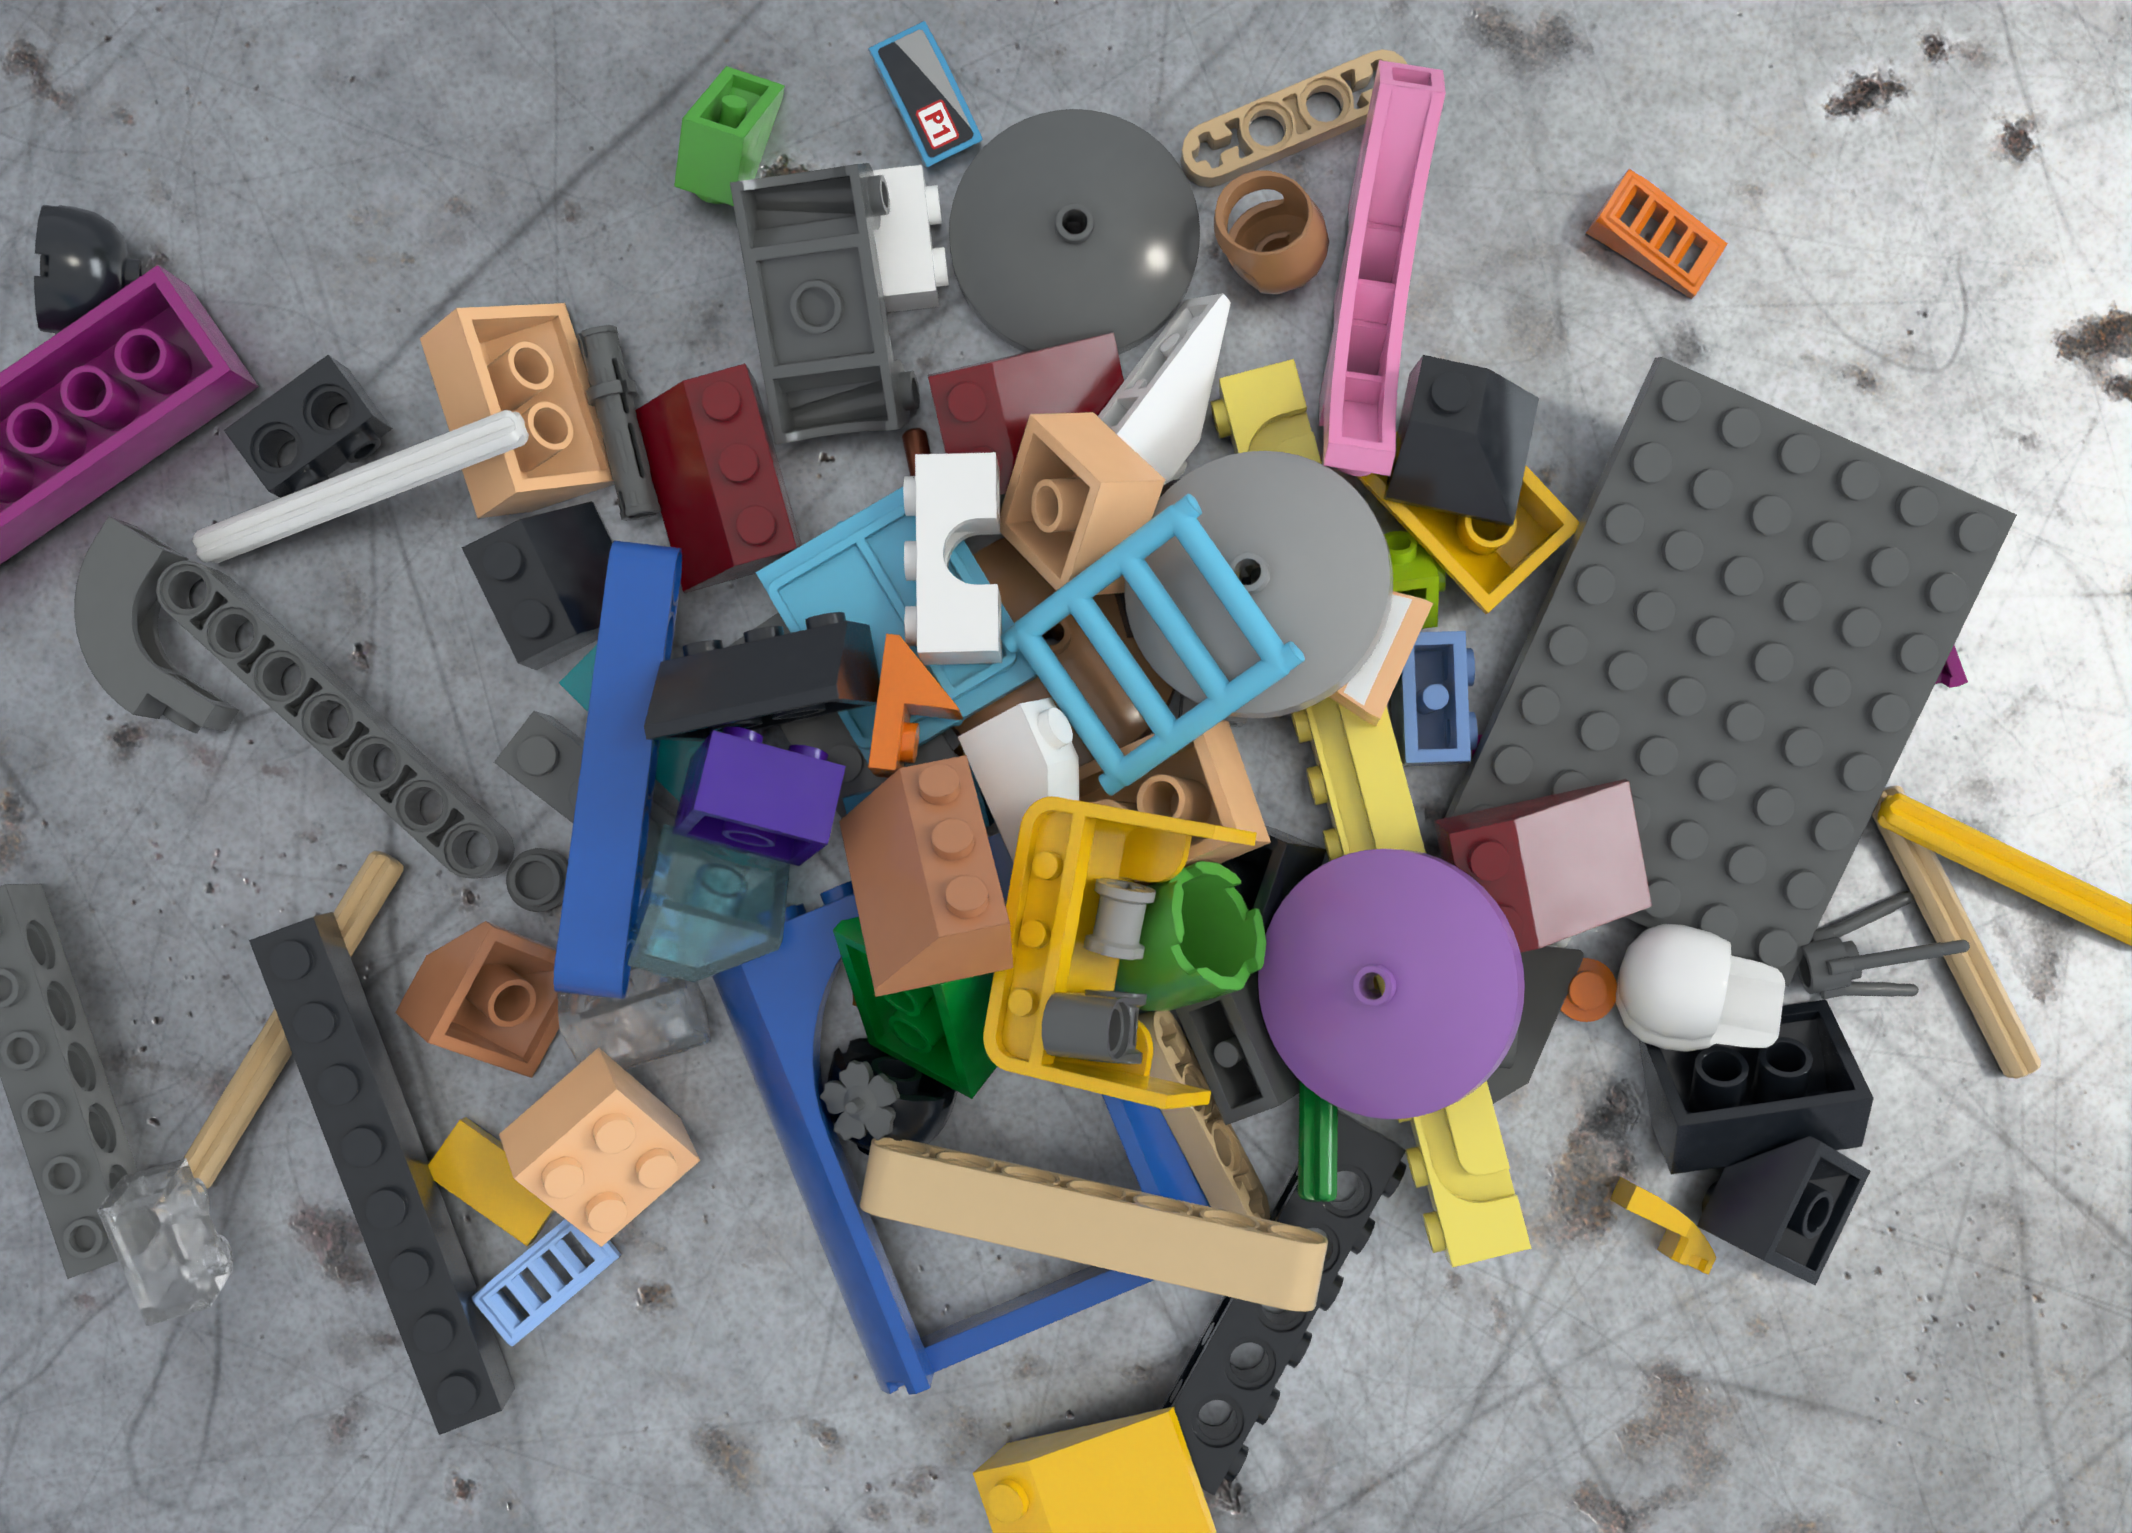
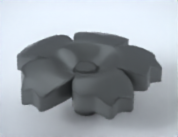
[820,1060,900,1141]

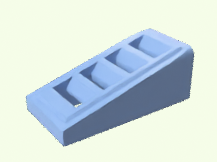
[472,1219,621,1346]

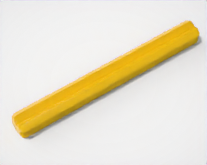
[1876,793,2132,946]

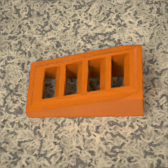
[1586,169,1728,299]

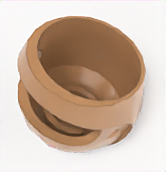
[1214,170,1329,295]

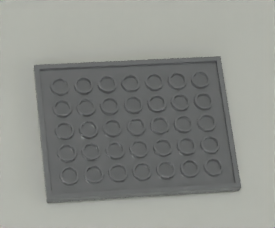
[1445,357,2017,987]

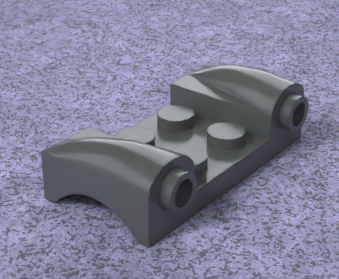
[730,163,920,445]

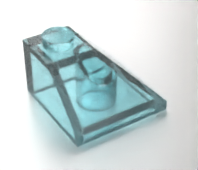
[627,824,790,983]

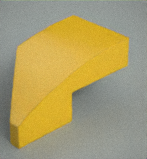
[1610,1177,1716,1275]

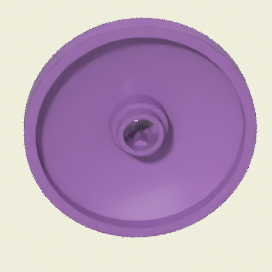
[1258,849,1525,1119]

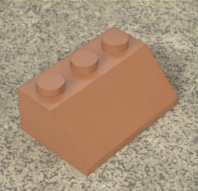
[839,755,1013,997]

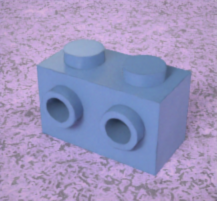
[1391,631,1478,766]

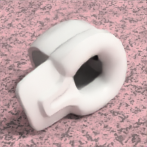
[1616,924,1785,1052]

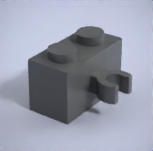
[1176,971,1299,1125]

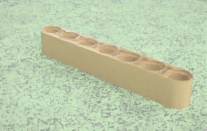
[860,1137,1328,1312]

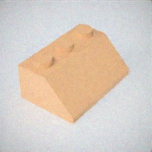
[420,303,614,519]

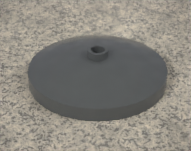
[949,109,1200,355]

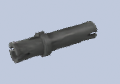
[577,325,661,521]

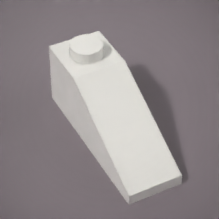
[1098,293,1231,485]
[958,697,1079,863]

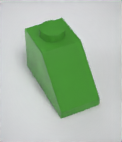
[674,66,785,206]

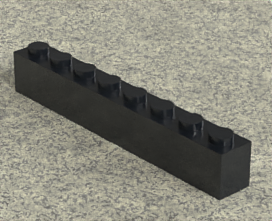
[249,912,515,1435]

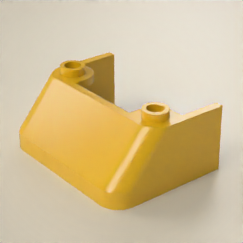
[983,796,1257,1109]

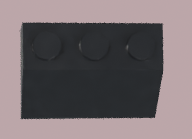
[644,612,880,741]
[1638,1000,1874,1175]

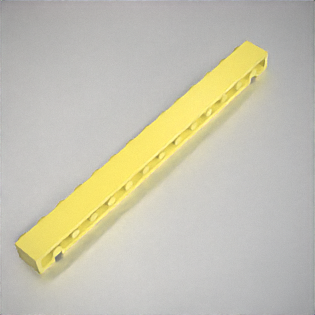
[1210,359,1532,1268]

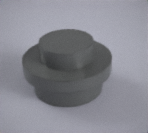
[506,848,568,912]

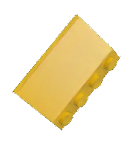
[973,1407,1217,1533]

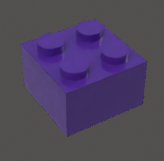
[672,726,846,866]

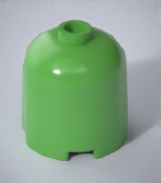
[1114,861,1266,1011]

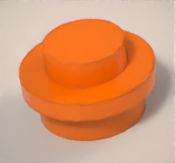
[1560,958,1617,1022]

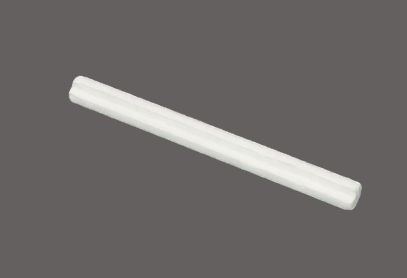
[192,410,529,563]

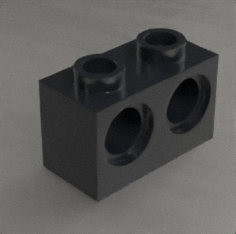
[224,355,393,498]

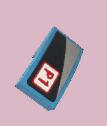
[868,21,983,167]

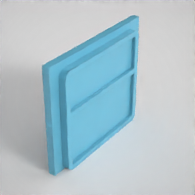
[756,487,1038,764]

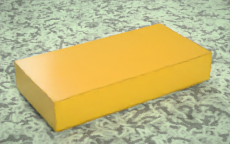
[428,1117,554,1246]

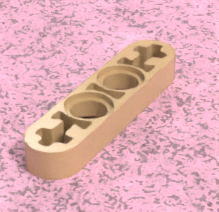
[1180,49,1407,188]
[1138,1011,1270,1220]

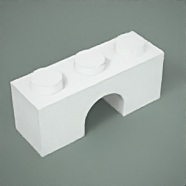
[903,452,1002,665]

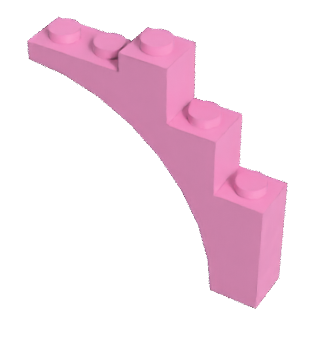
[1319,60,1446,476]

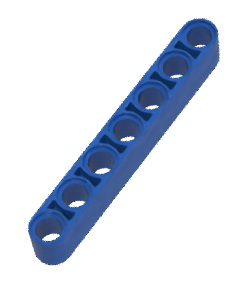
[553,540,682,999]

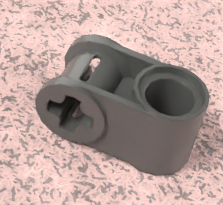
[1042,989,1147,1064]

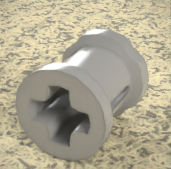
[1083,878,1156,960]

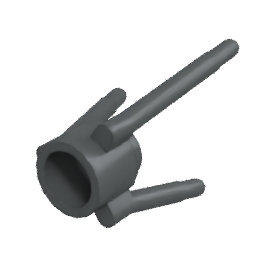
[1798,891,1970,1000]

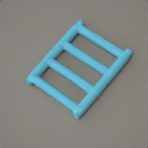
[1001,494,1305,796]

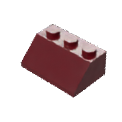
[635,363,802,593]

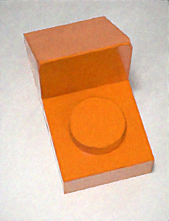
[868,634,963,778]

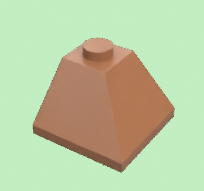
[395,921,577,1078]

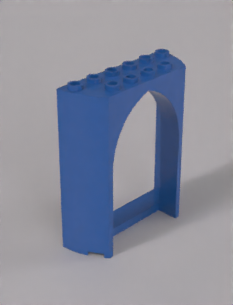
[705,833,1211,1395]

